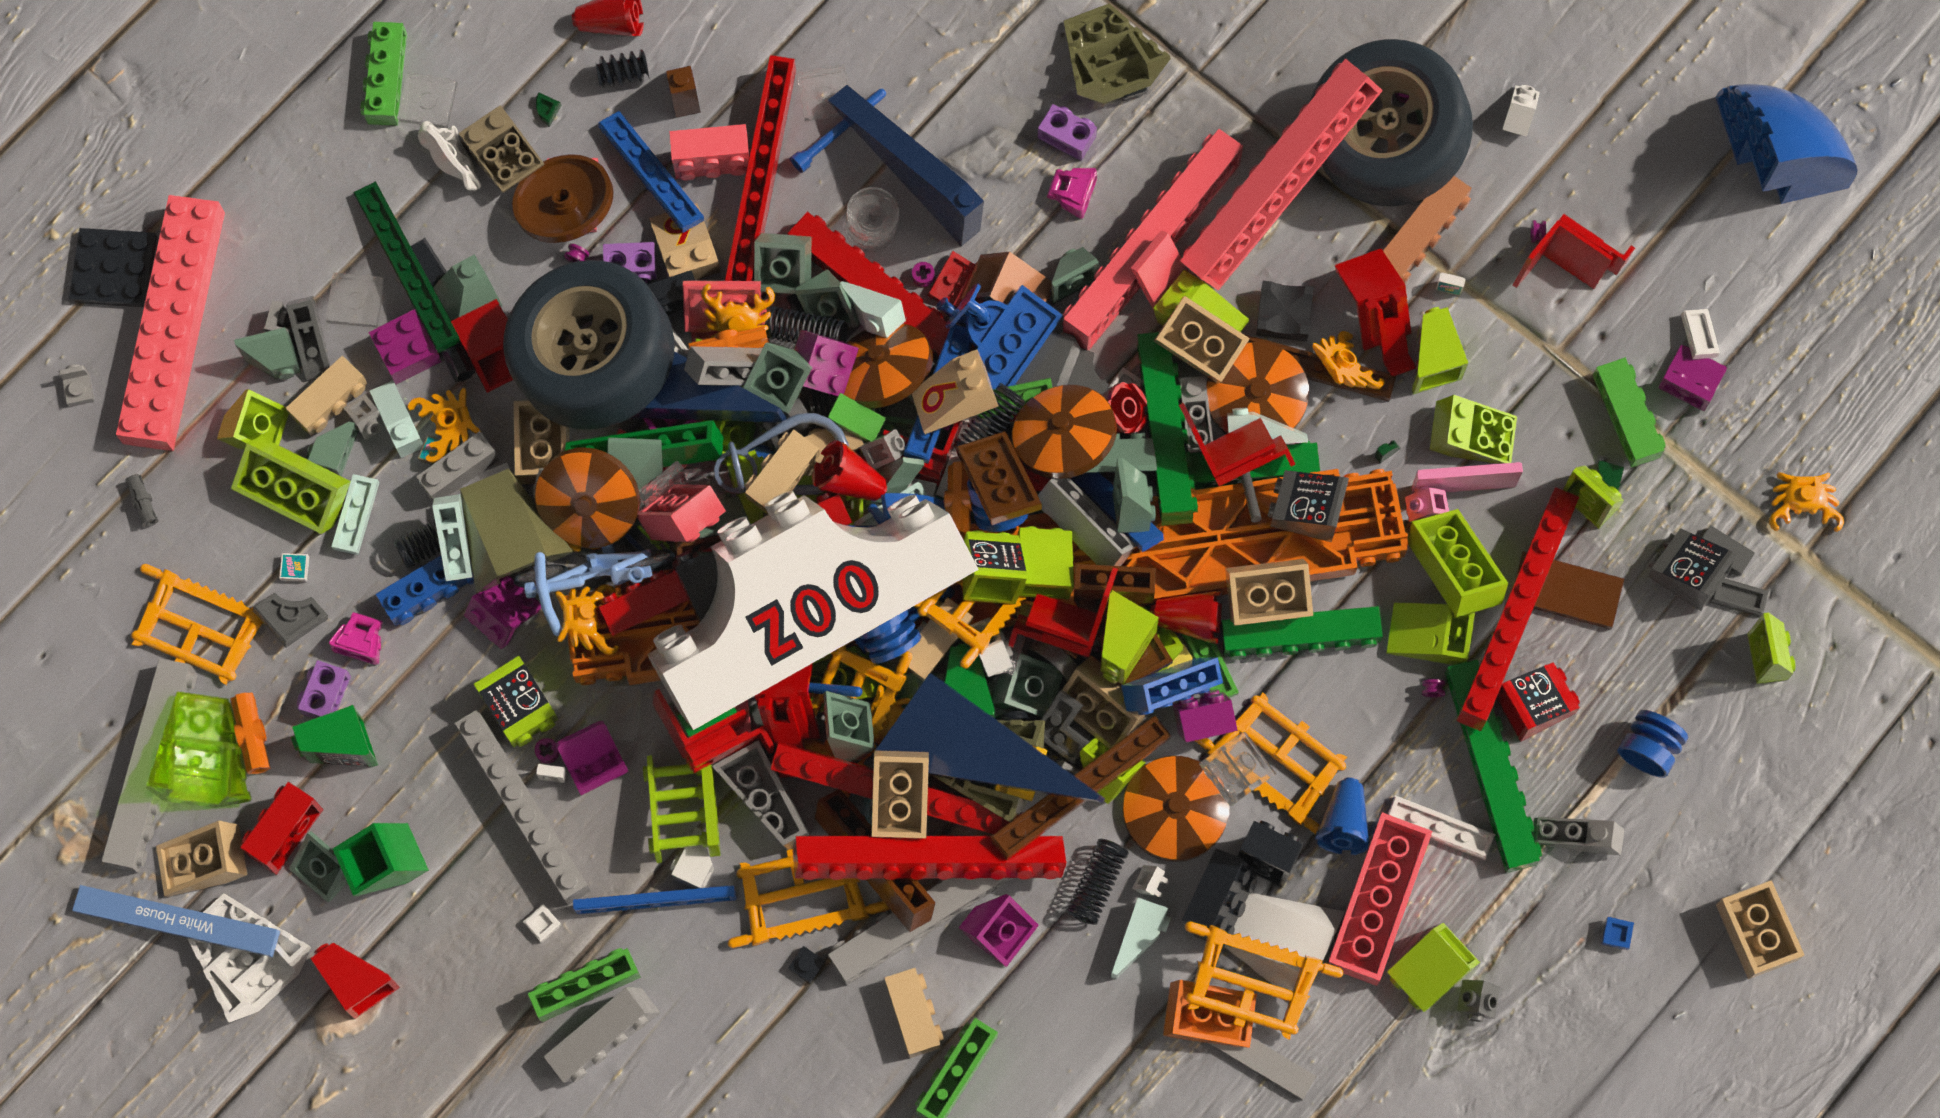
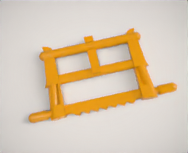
[131,564,266,686]
[914,579,1026,669]
[803,644,912,798]
[1195,692,1347,835]
[727,849,890,948]
[1185,921,1343,1040]

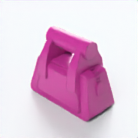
[1047,168,1097,219]
[329,612,383,665]

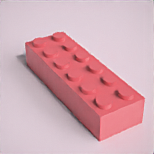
[1327,813,1433,986]

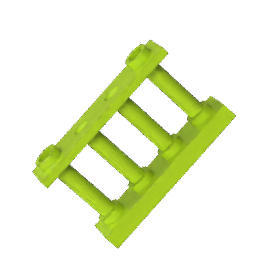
[643,755,721,863]

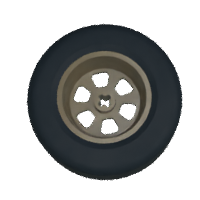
[1310,39,1473,206]
[503,260,675,430]

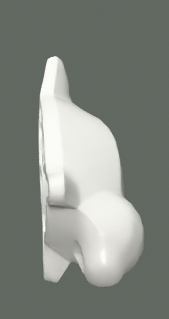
[418,121,481,190]

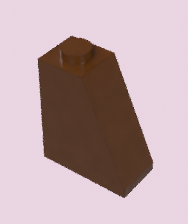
[666,66,701,118]

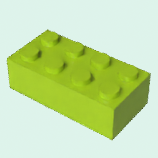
[231,436,351,534]
[1408,509,1508,617]

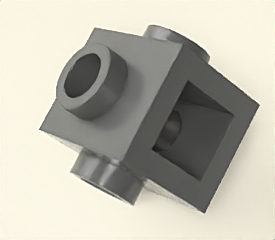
[1457,980,1500,1022]

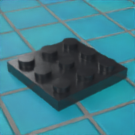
[69,228,157,307]

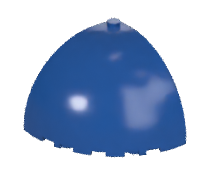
[1715,84,1858,204]

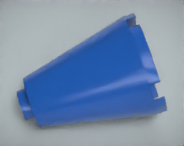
[1315,777,1369,855]

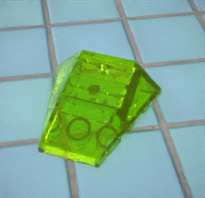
[146,691,252,808]

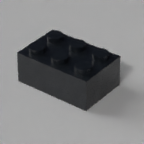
[1238,821,1303,888]
[1182,848,1257,948]

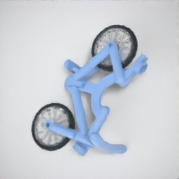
[514,544,675,636]

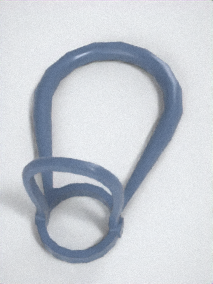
[714,413,849,495]

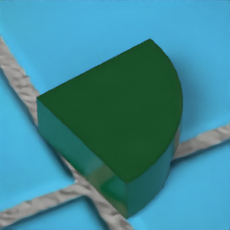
[536,92,562,126]
[1375,440,1401,464]
[1597,460,1624,491]

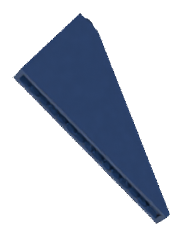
[828,85,984,247]
[586,322,787,423]
[875,673,1105,803]

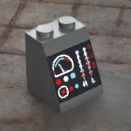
[1267,470,1349,542]
[1648,528,1737,611]

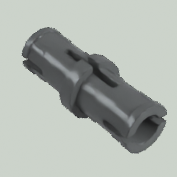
[125,474,158,527]

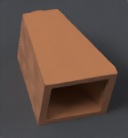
[961,252,1052,305]

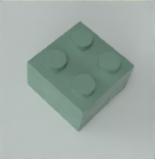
[754,233,812,294]

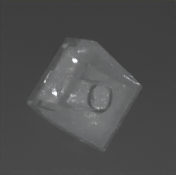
[1199,731,1276,807]

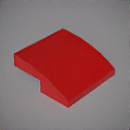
[927,251,977,308]

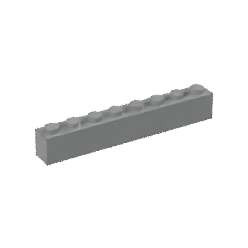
[102,658,197,873]
[455,709,591,905]
[828,878,1013,986]

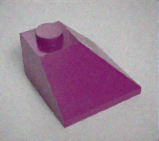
[958,894,1039,967]

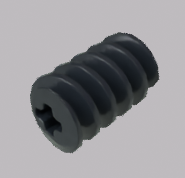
[596,49,650,88]

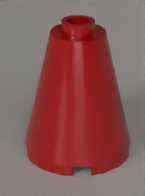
[572,0,644,37]
[1101,382,1148,434]
[812,440,887,502]
[1150,591,1222,644]

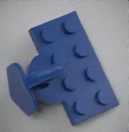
[936,284,1063,389]

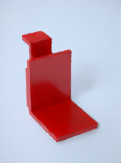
[1512,214,1635,289]
[1335,249,1415,376]
[1179,403,1296,486]
[863,420,964,487]
[1008,567,1118,657]
[755,663,821,778]
[653,689,775,773]

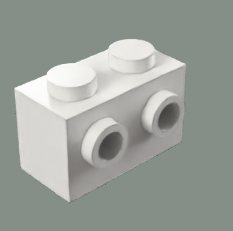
[970,617,1013,677]

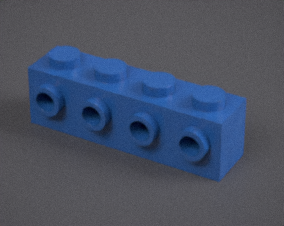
[376,545,474,626]
[1121,657,1223,715]

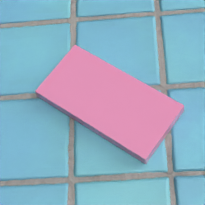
[1411,462,1523,494]

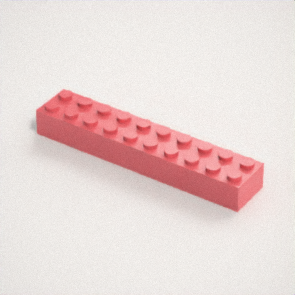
[1180,59,1383,291]
[1062,129,1243,351]
[116,195,225,451]

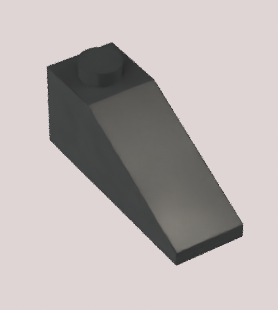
[286,296,330,380]

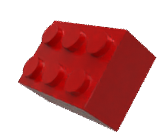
[240,781,324,875]

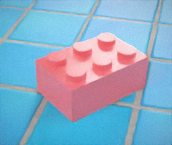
[669,124,750,181]
[637,484,726,543]

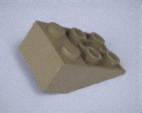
[459,105,545,193]

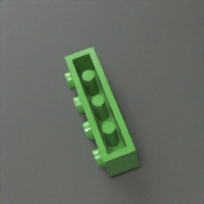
[360,22,407,126]
[1592,357,1665,468]
[528,948,641,1023]
[915,1018,998,1118]

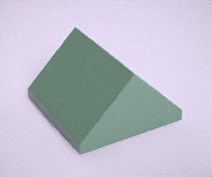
[795,269,860,330]
[743,342,812,414]
[289,831,347,902]

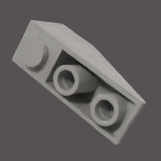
[1178,376,1213,453]
[1535,817,1624,855]

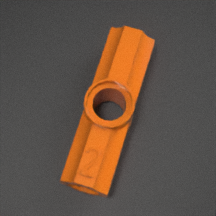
[688,326,768,348]
[944,461,973,539]
[230,692,271,775]

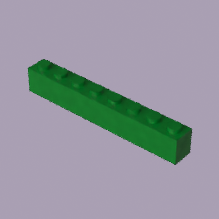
[1137,332,1198,526]
[1444,659,1542,873]

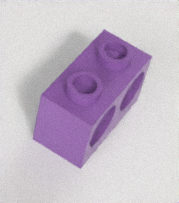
[1038,104,1097,161]
[603,242,657,283]
[297,660,351,719]

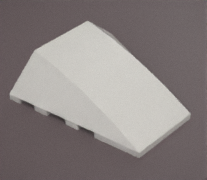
[1225,893,1345,991]
[187,894,311,1022]

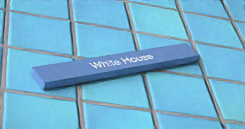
[72,885,280,957]

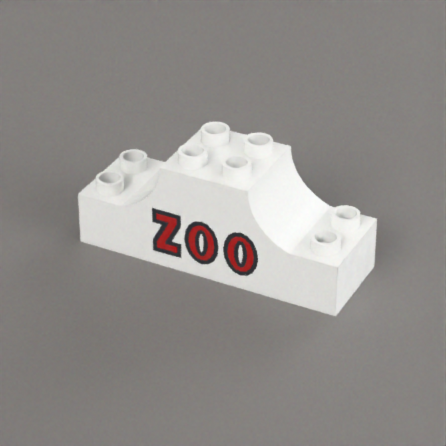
[647,491,979,730]

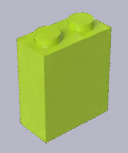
[1017,526,1074,599]

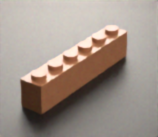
[1383,176,1472,284]

